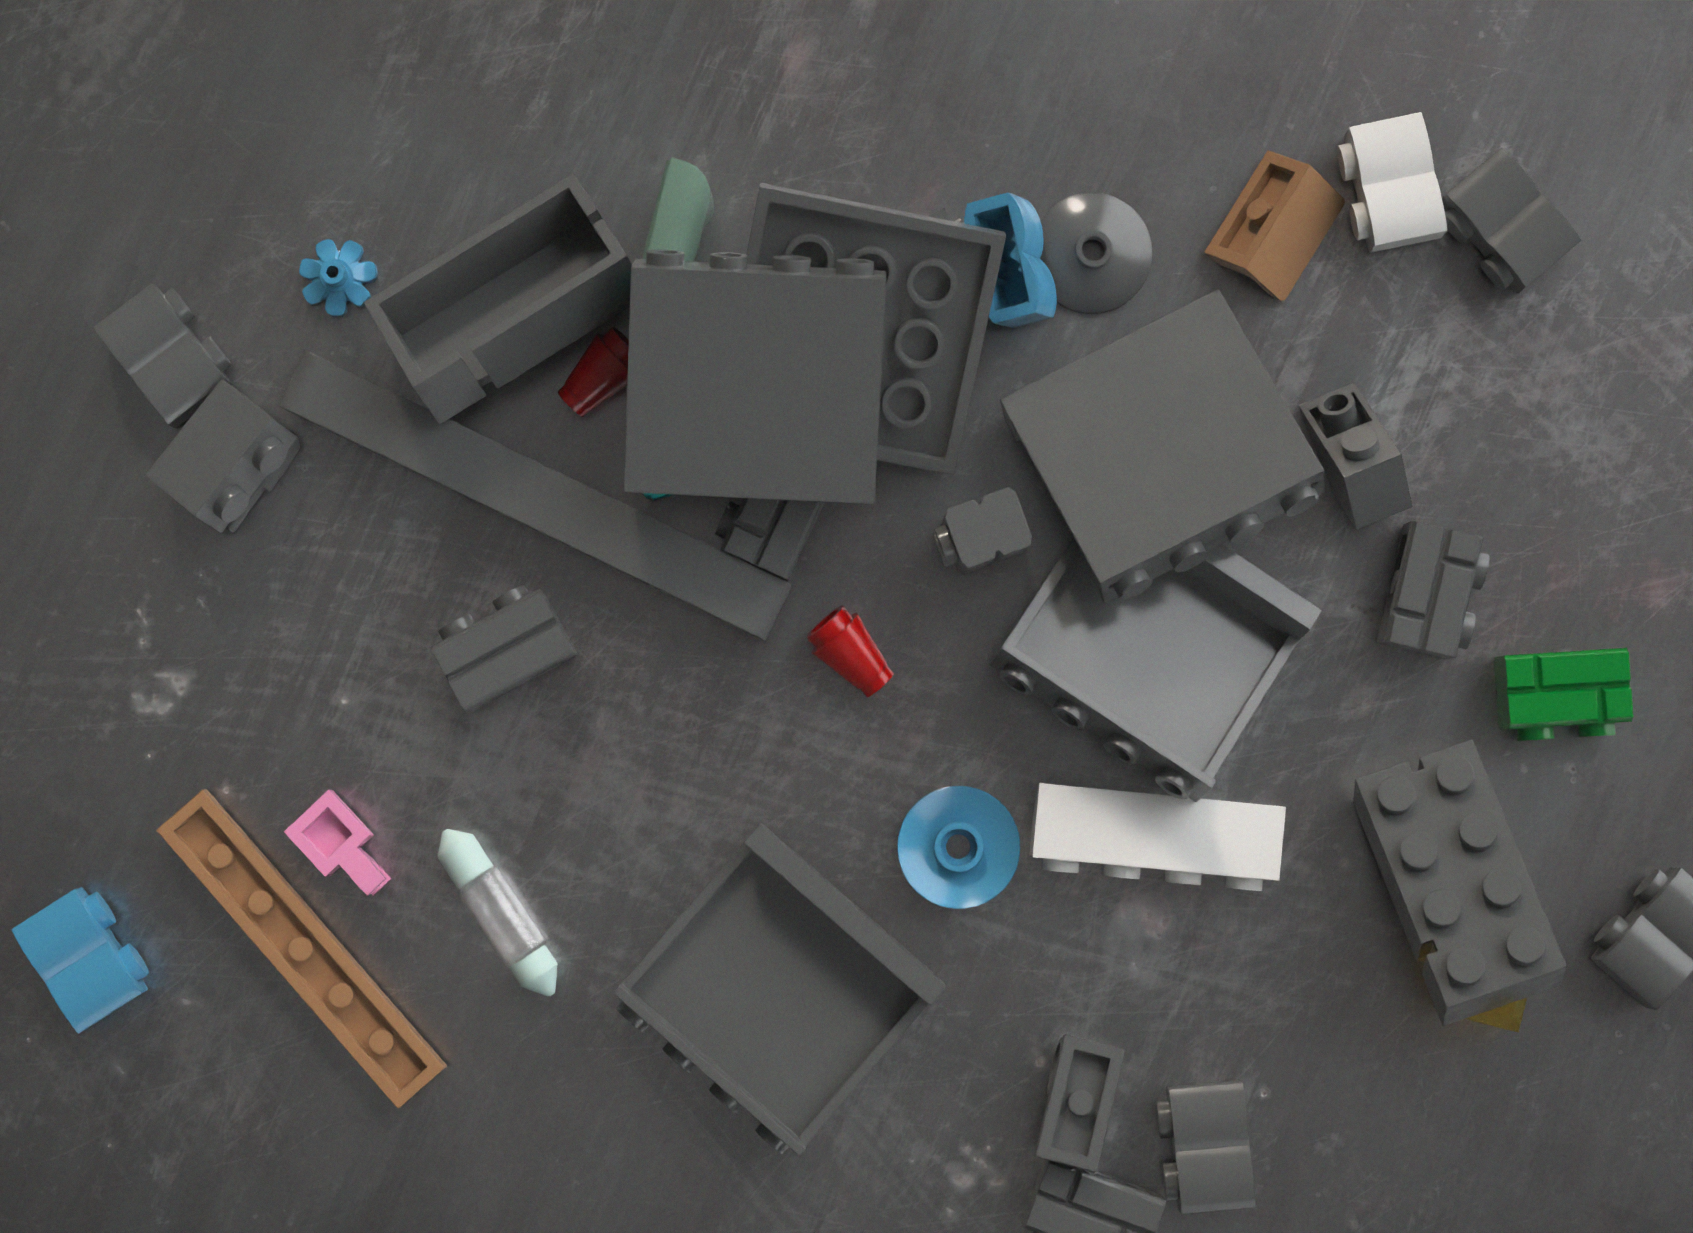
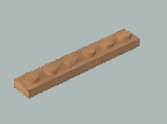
[156,789,447,1109]

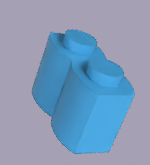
[964,192,1057,328]
[11,887,149,1033]

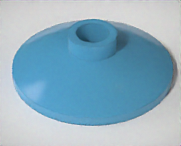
[897,786,1020,909]

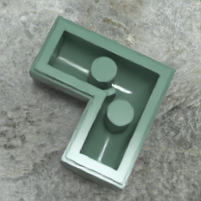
[642,157,715,262]

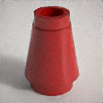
[557,327,629,417]
[806,605,894,697]

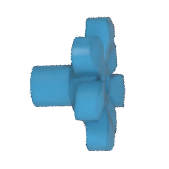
[299,239,378,317]

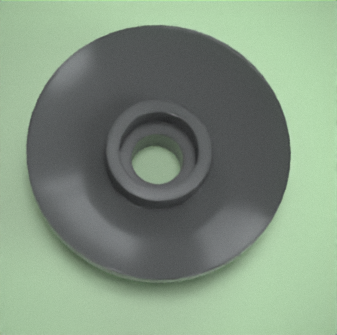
[1040,193,1152,314]

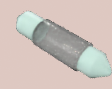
[437,829,558,996]

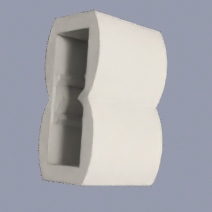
[1337,112,1447,253]

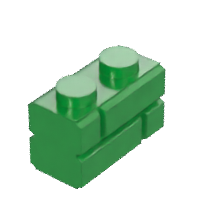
[1494,648,1634,741]

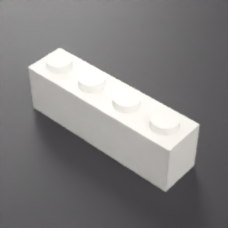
[1029,783,1286,891]

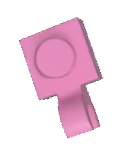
[284,790,392,896]

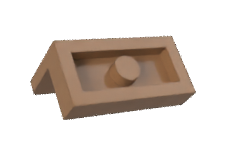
[1204,150,1345,301]

